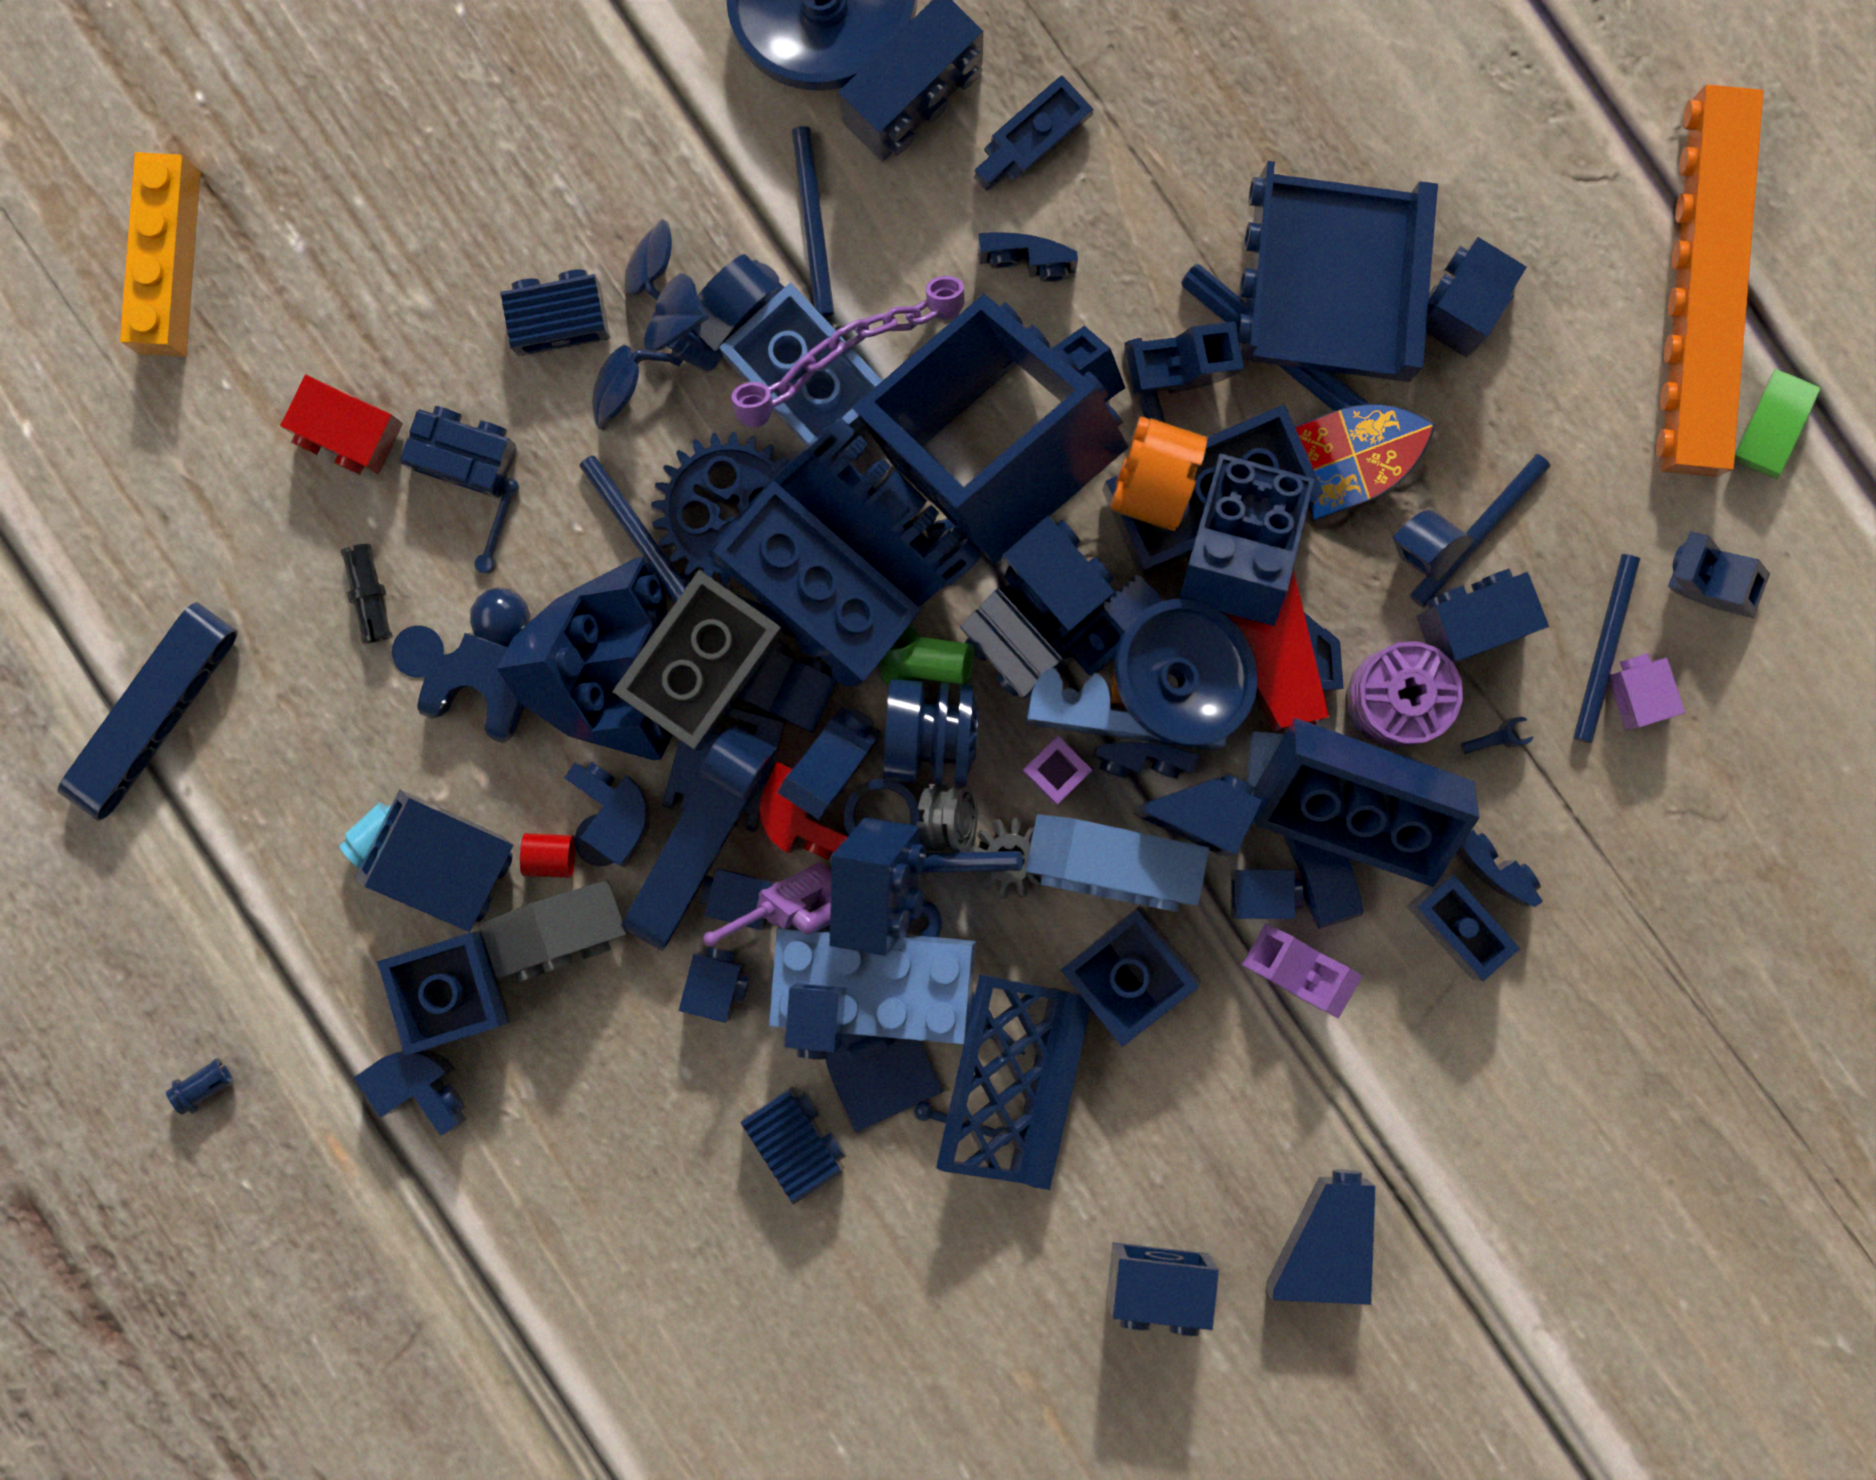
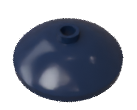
[1114,599,1257,747]

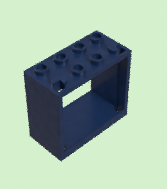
[852,294,1129,564]

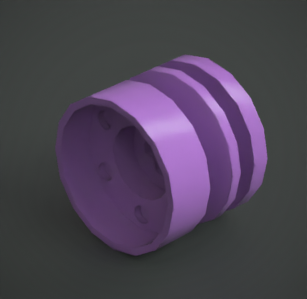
[1346,641,1463,748]

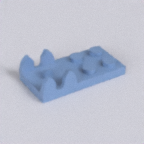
[1025,668,1226,751]

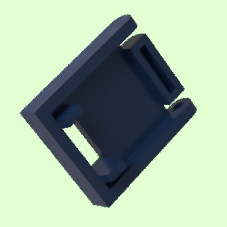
[662,706,786,832]

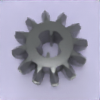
[969,817,1042,899]

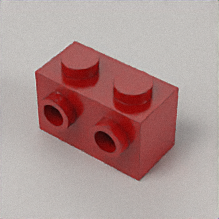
[280,374,403,475]

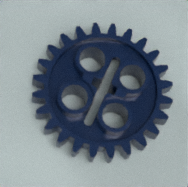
[651,432,789,589]

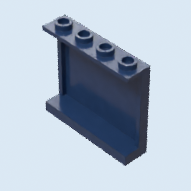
[1236,161,1438,382]

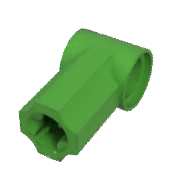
[878,624,975,685]

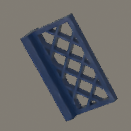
[936,974,1091,1190]

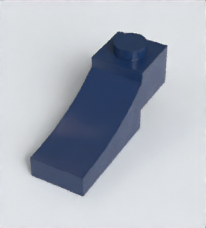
[777,707,883,820]

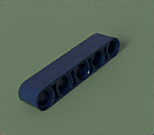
[58,602,238,821]

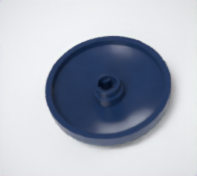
[727,0,918,91]

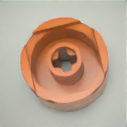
[1109,416,1208,531]

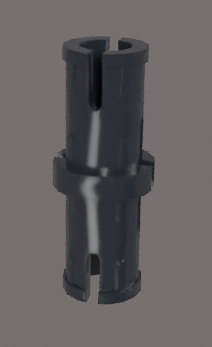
[340,544,393,644]

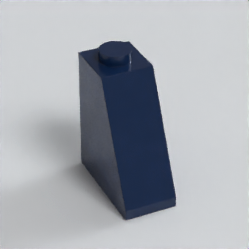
[1266,1169,1376,1305]

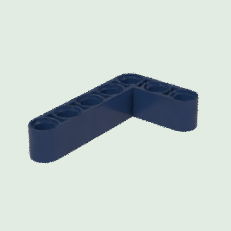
[621,724,777,951]

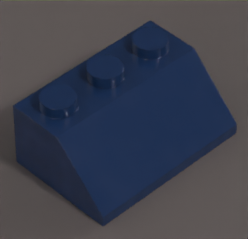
[1133,774,1262,856]

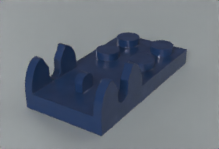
[708,480,922,687]

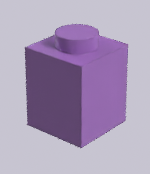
[1022,736,1092,806]

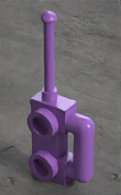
[704,861,831,947]

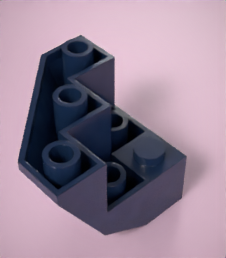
[496,557,673,760]

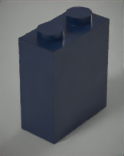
[355,789,513,932]

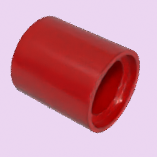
[520,833,576,878]

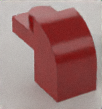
[760,762,847,860]

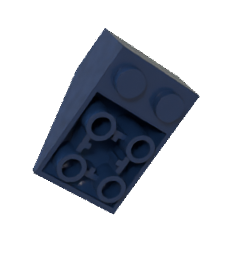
[1179,454,1315,626]

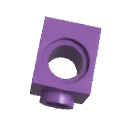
[1609,653,1685,730]

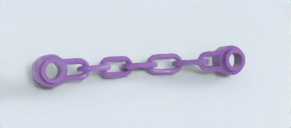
[731,276,965,427]

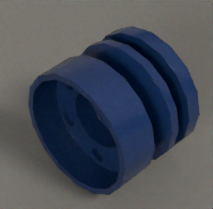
[884,680,979,786]

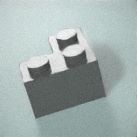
[479,880,627,982]

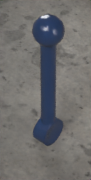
[475,478,519,574]
[914,1102,1011,1146]

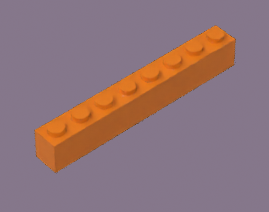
[1656,84,1764,477]

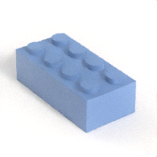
[769,925,977,1044]

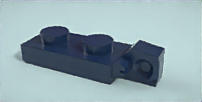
[974,75,1094,192]

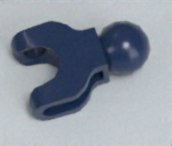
[417,587,530,744]

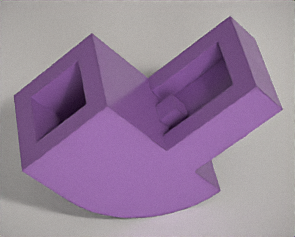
[1242,923,1362,1019]

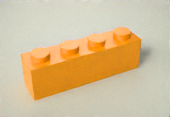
[120,152,201,357]

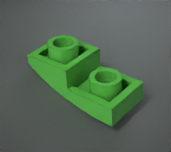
[1734,369,1821,479]

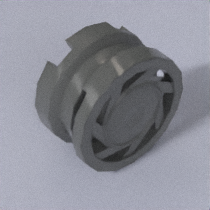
[917,784,978,853]

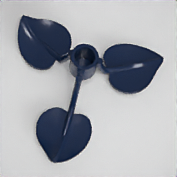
[592,219,722,431]

